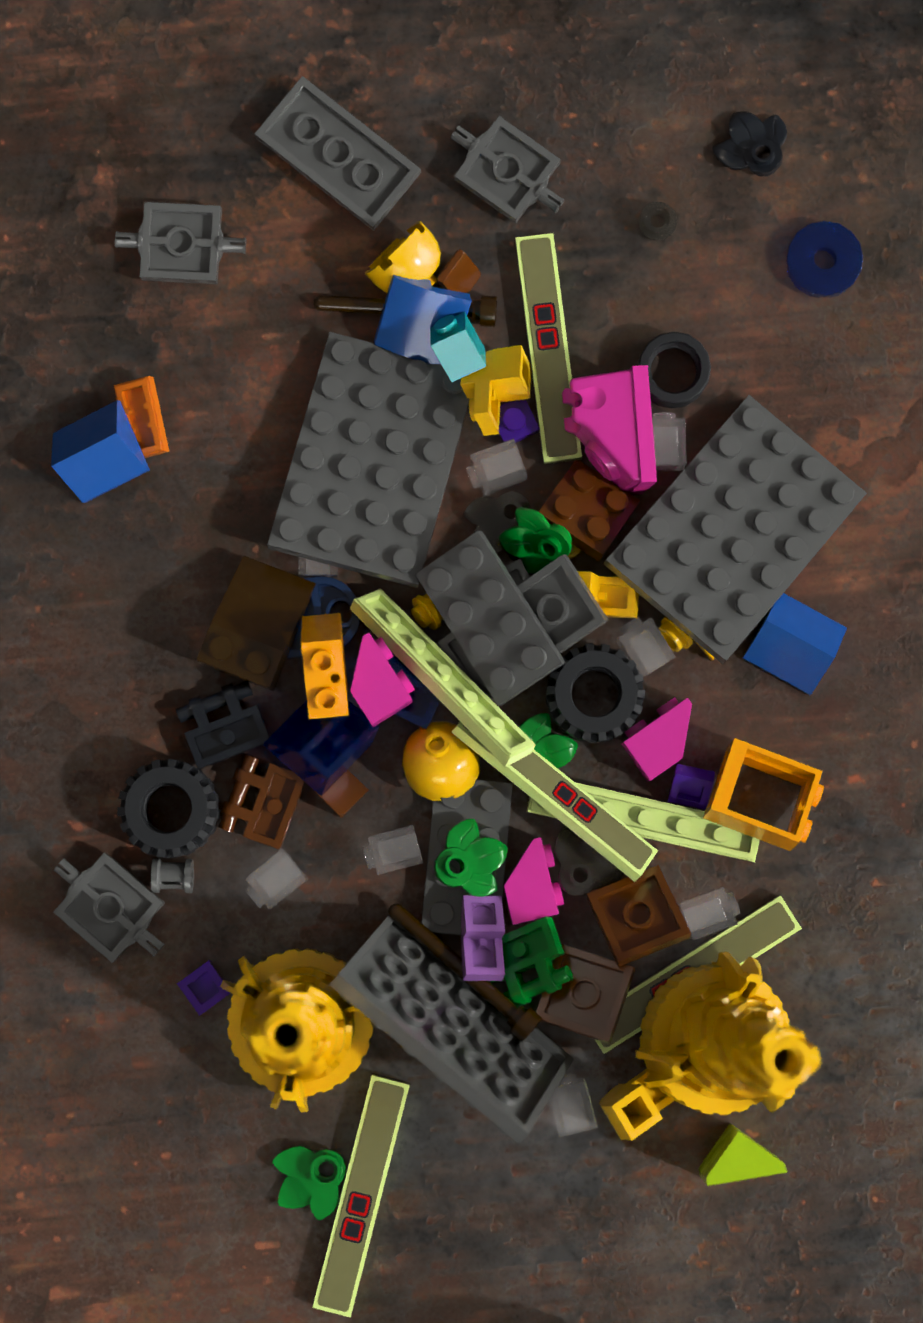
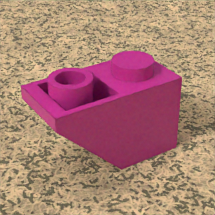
[350,633,415,727]
[621,697,692,782]
[503,837,564,925]

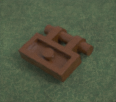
[218,754,307,850]

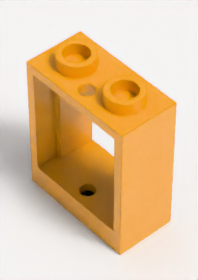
[301,613,349,719]
[703,738,824,851]

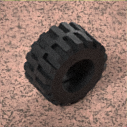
[546,643,645,743]
[117,759,220,858]

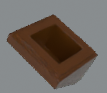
[437,249,481,293]
[313,763,369,818]

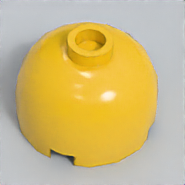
[365,221,441,293]
[402,721,480,801]

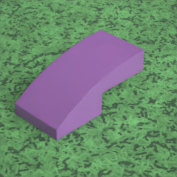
[461,895,505,981]

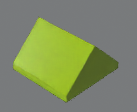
[698,1123,787,1186]

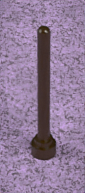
[314,296,497,327]
[388,903,543,1042]

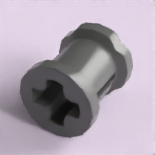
[151,858,194,893]

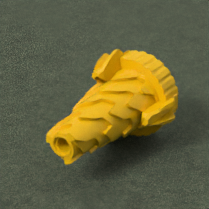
[220,948,374,1113]
[636,952,821,1115]

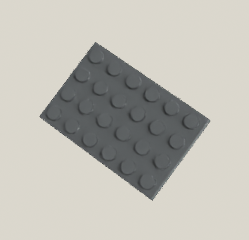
[267,332,470,588]
[603,395,867,664]
[330,915,574,1144]

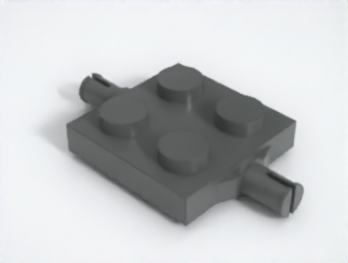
[450,116,565,223]
[115,202,246,284]
[53,852,165,963]

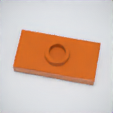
[114,376,170,458]

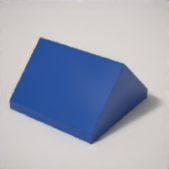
[51,400,150,503]
[742,593,847,696]

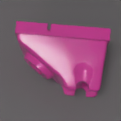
[562,365,657,495]

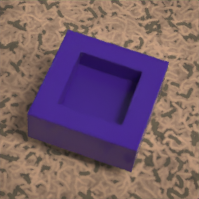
[499,399,540,448]
[668,764,715,810]
[177,960,230,1016]

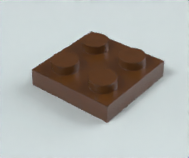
[539,459,640,562]
[587,865,691,967]
[536,944,635,1044]

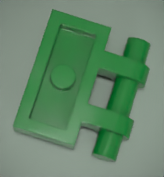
[491,917,573,1007]

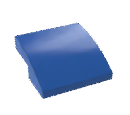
[374,275,472,364]

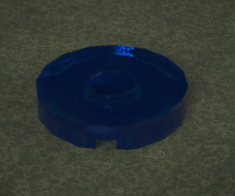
[786,221,863,298]

